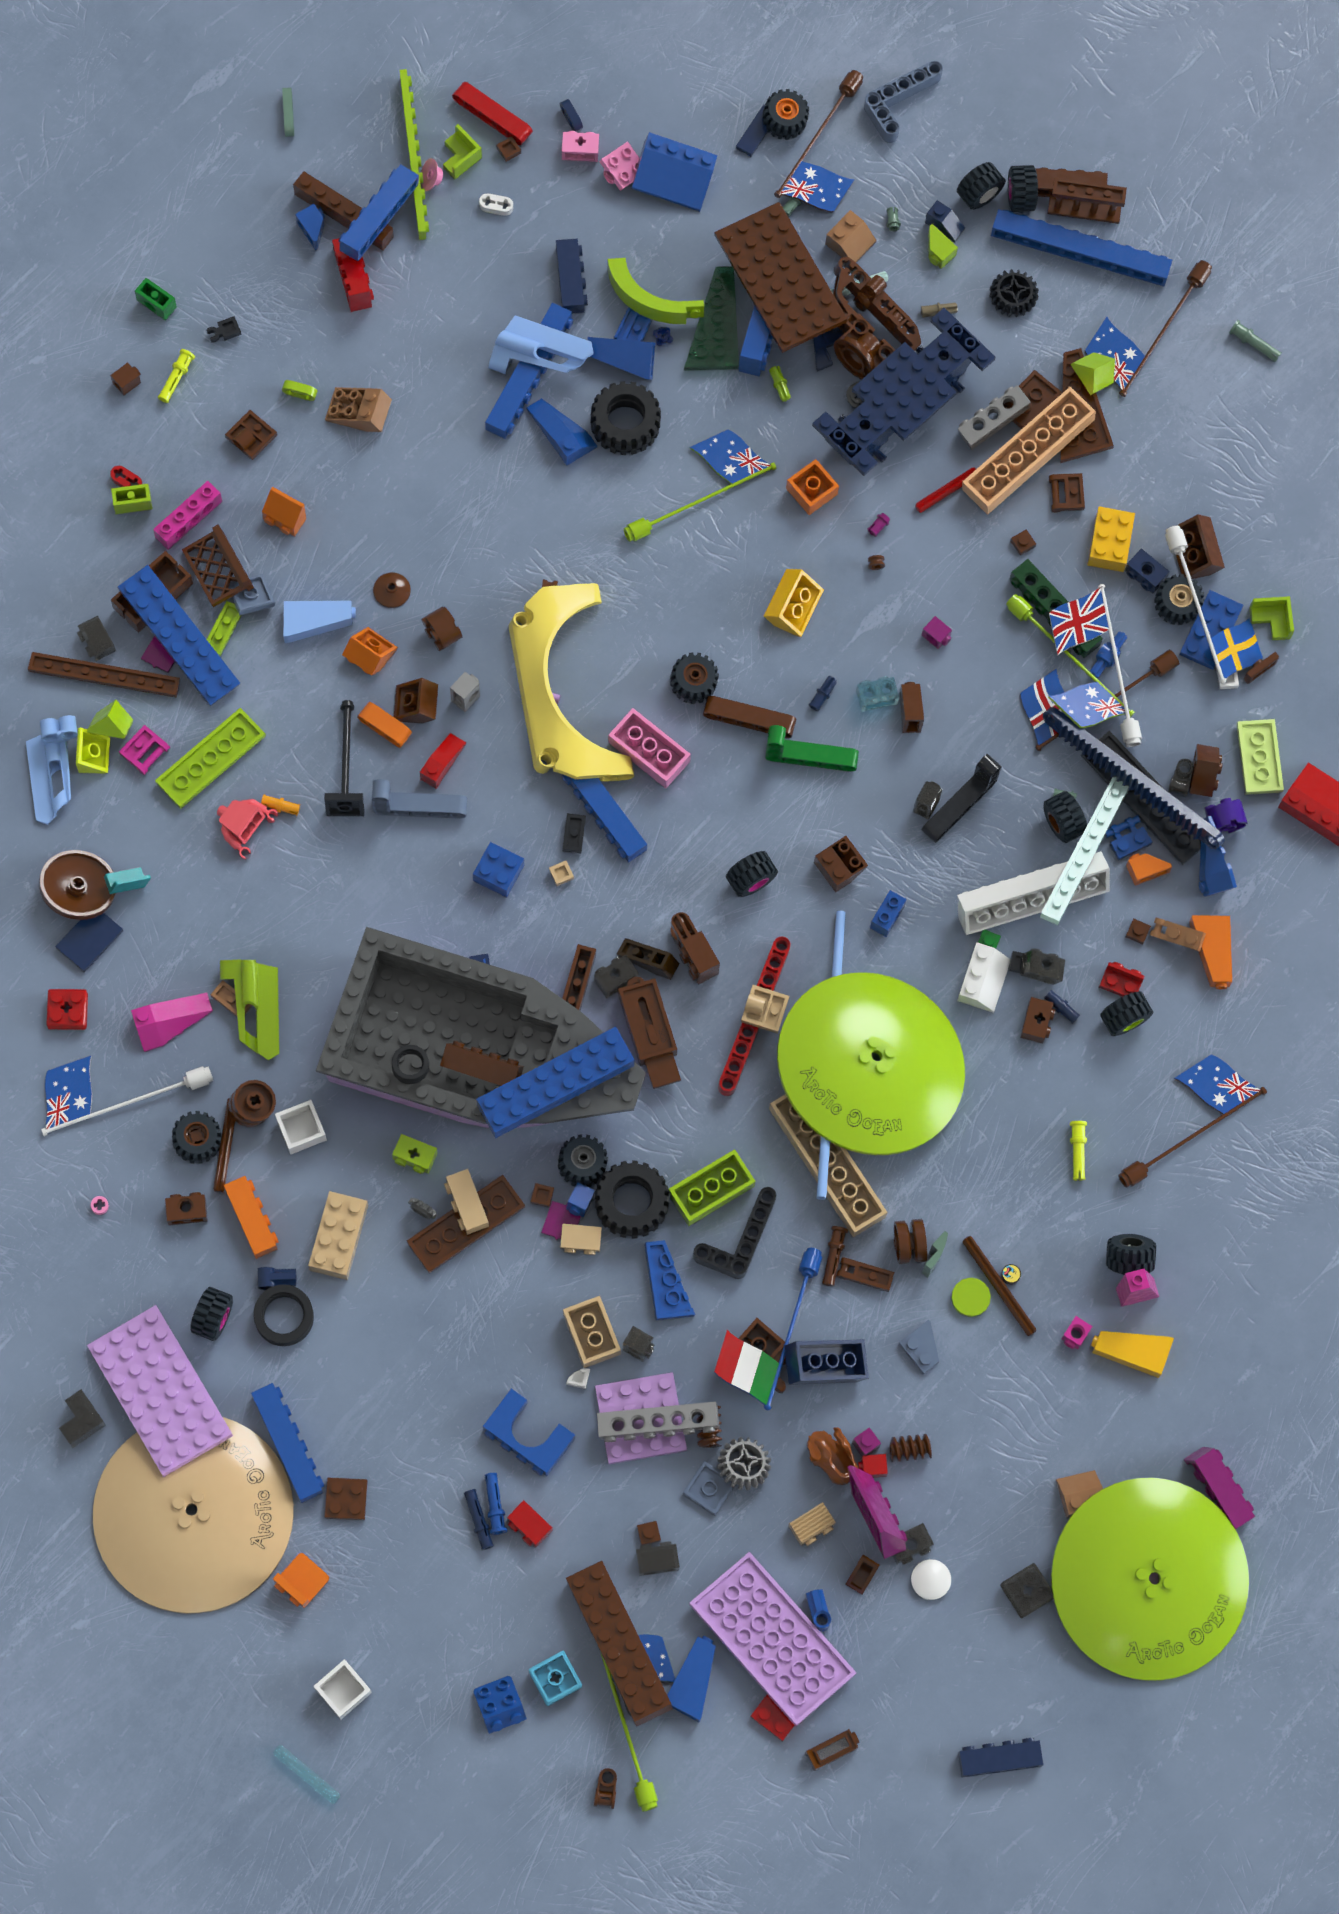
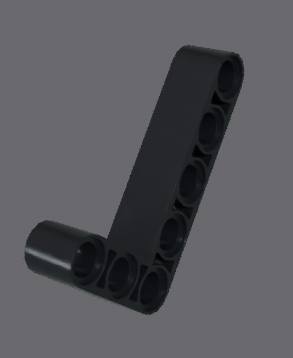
[921,754,1002,843]
[693,1187,777,1279]

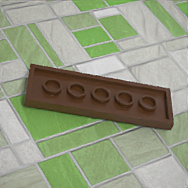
[407,1175,525,1274]

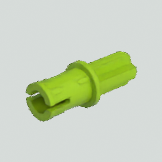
[769,366,791,402]

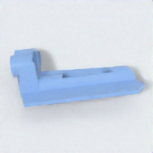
[488,315,593,375]
[26,715,78,825]

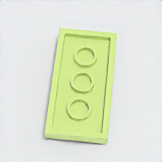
[1236,719,1284,795]

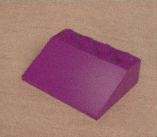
[848,1465,908,1559]

